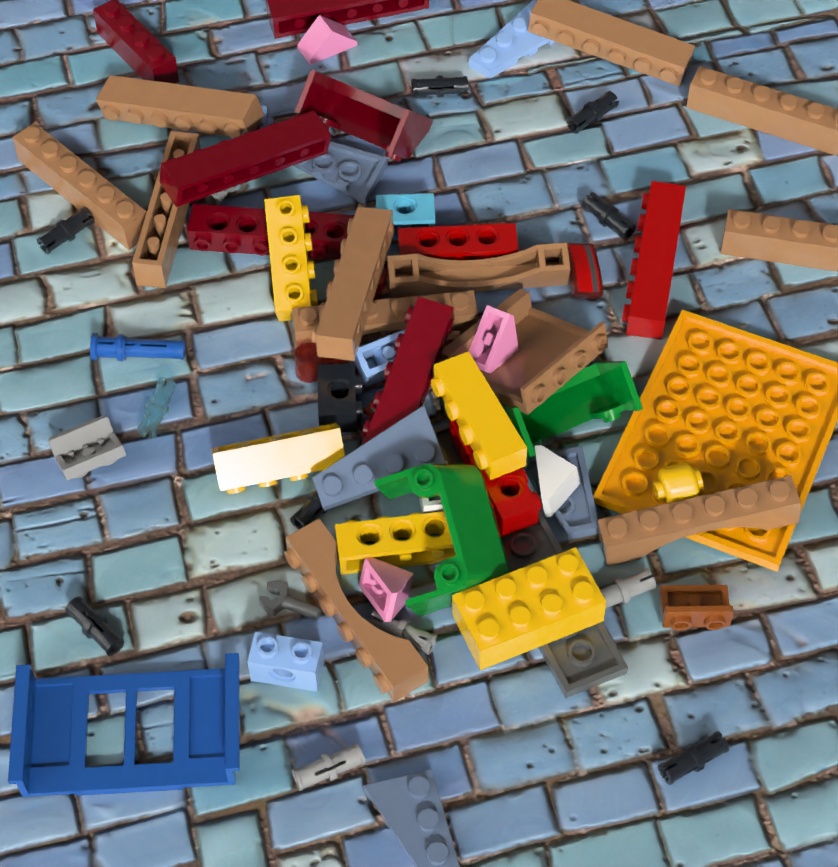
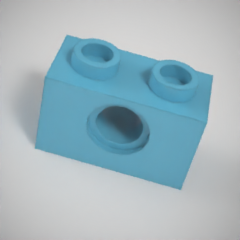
[376,193,435,240]

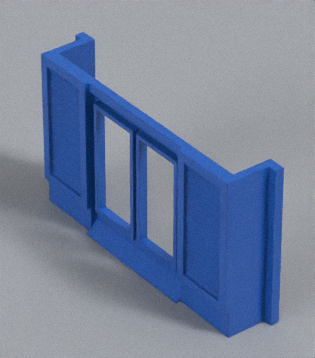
[8,653,240,797]

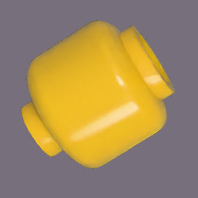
[653,462,704,504]

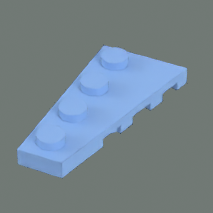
[469,0,555,78]

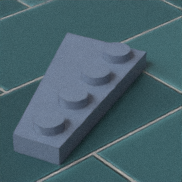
[293,141,388,205]
[313,406,446,511]

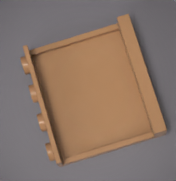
[441,288,608,414]

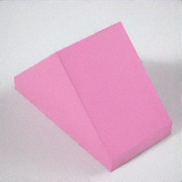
[297,15,357,65]
[469,305,519,374]
[359,557,414,622]

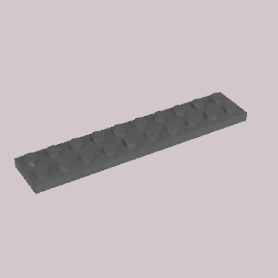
[433,422,628,698]

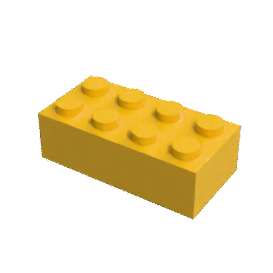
[452,547,606,670]

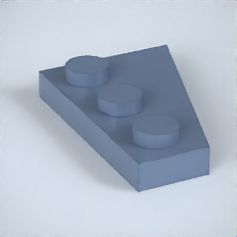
[523,446,599,540]

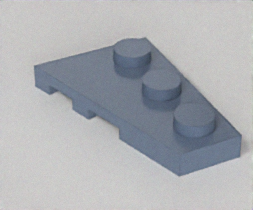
[363,769,460,867]

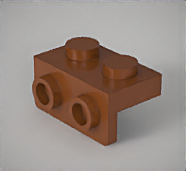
[659,585,734,631]

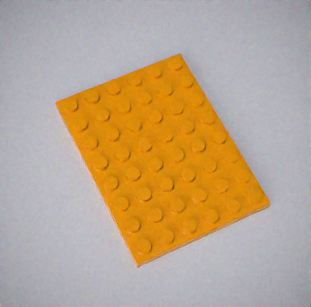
[593,310,838,572]

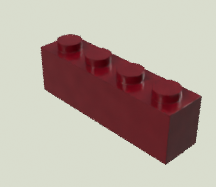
[93,0,179,84]

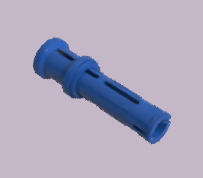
[90,333,185,361]

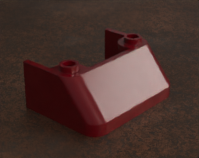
[294,69,434,162]

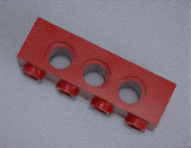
[398,223,519,260]
[450,420,542,537]

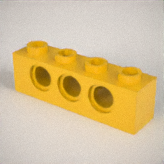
[335,510,456,575]

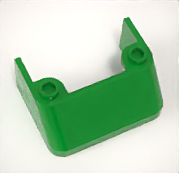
[500,361,643,457]
[374,464,511,616]

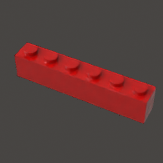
[622,181,686,340]

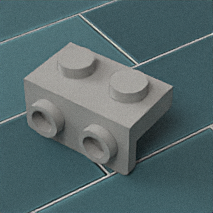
[48,415,126,481]

